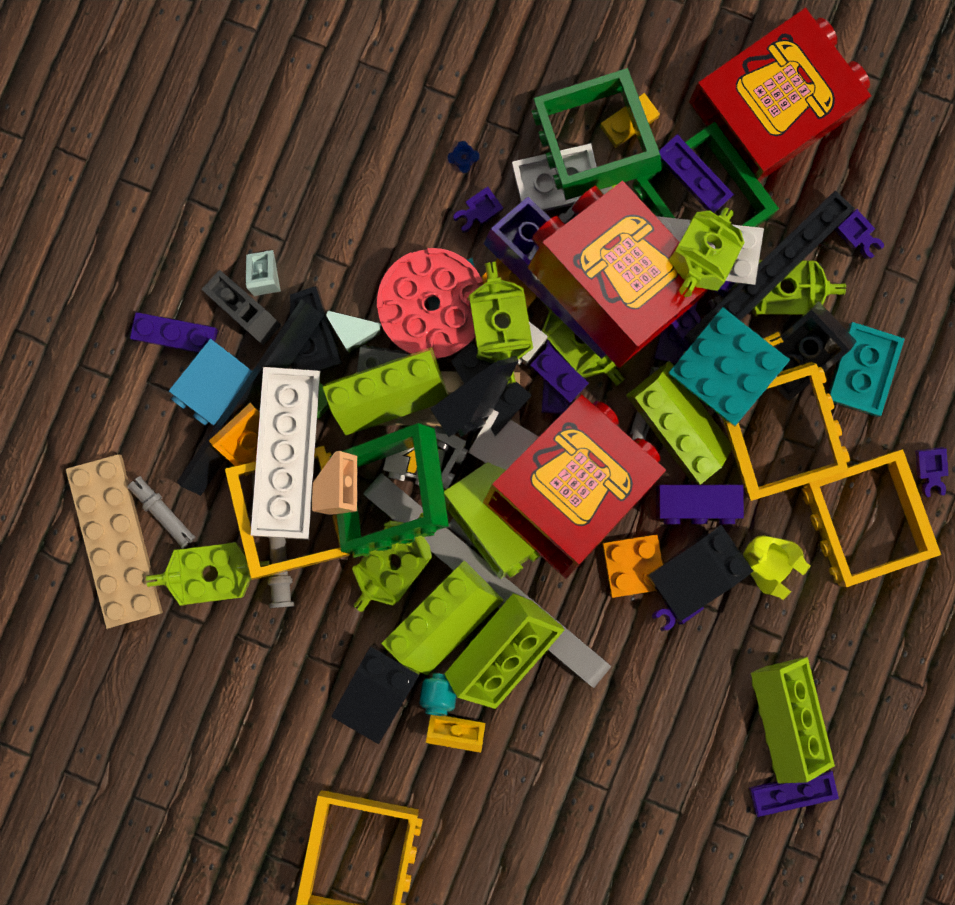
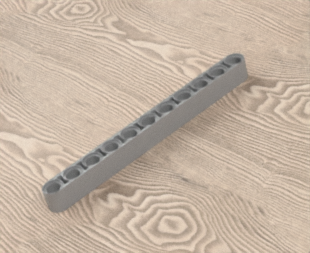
[363,473,612,688]

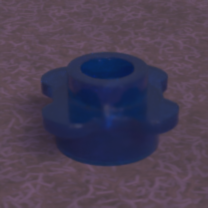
[447,141,480,173]

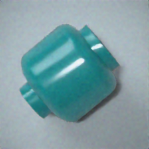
[419,673,457,716]

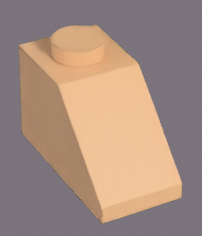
[312,451,357,515]

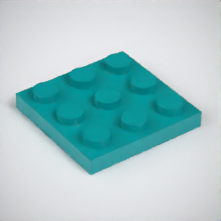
[668,307,790,427]

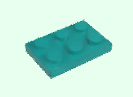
[828,322,905,417]

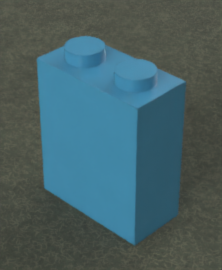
[169,339,252,425]

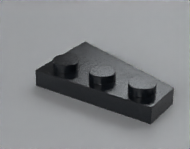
[451,343,532,437]

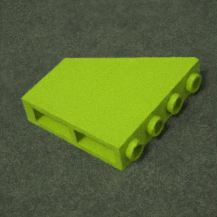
[444,462,541,579]

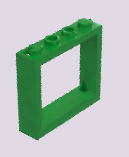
[531,68,661,200]
[632,122,779,227]
[330,423,449,558]

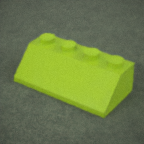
[323,347,449,435]
[626,361,732,485]
[381,560,504,675]
[445,593,565,709]
[751,657,835,783]

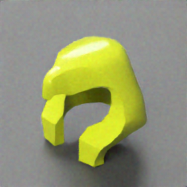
[743,535,811,600]

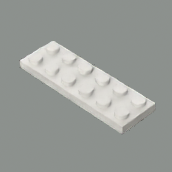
[251,367,320,539]

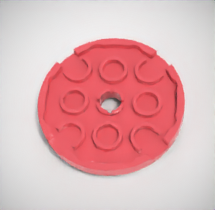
[377,248,484,359]

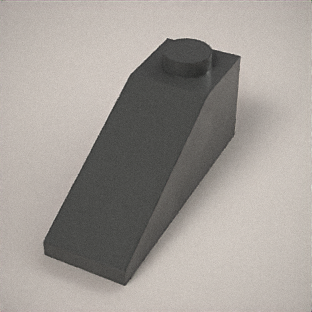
[201,270,281,345]

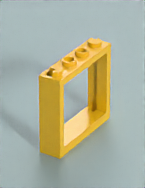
[722,362,850,501]
[225,446,350,580]
[802,449,941,587]
[296,790,423,905]

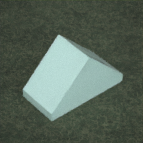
[246,250,281,296]
[326,311,383,353]

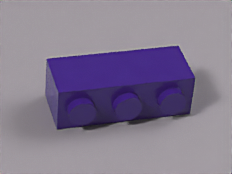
[656,485,744,524]

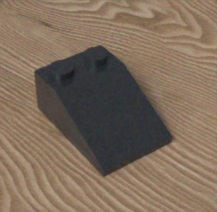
[773,301,857,402]
[430,356,519,437]
[647,525,753,622]
[331,644,420,744]

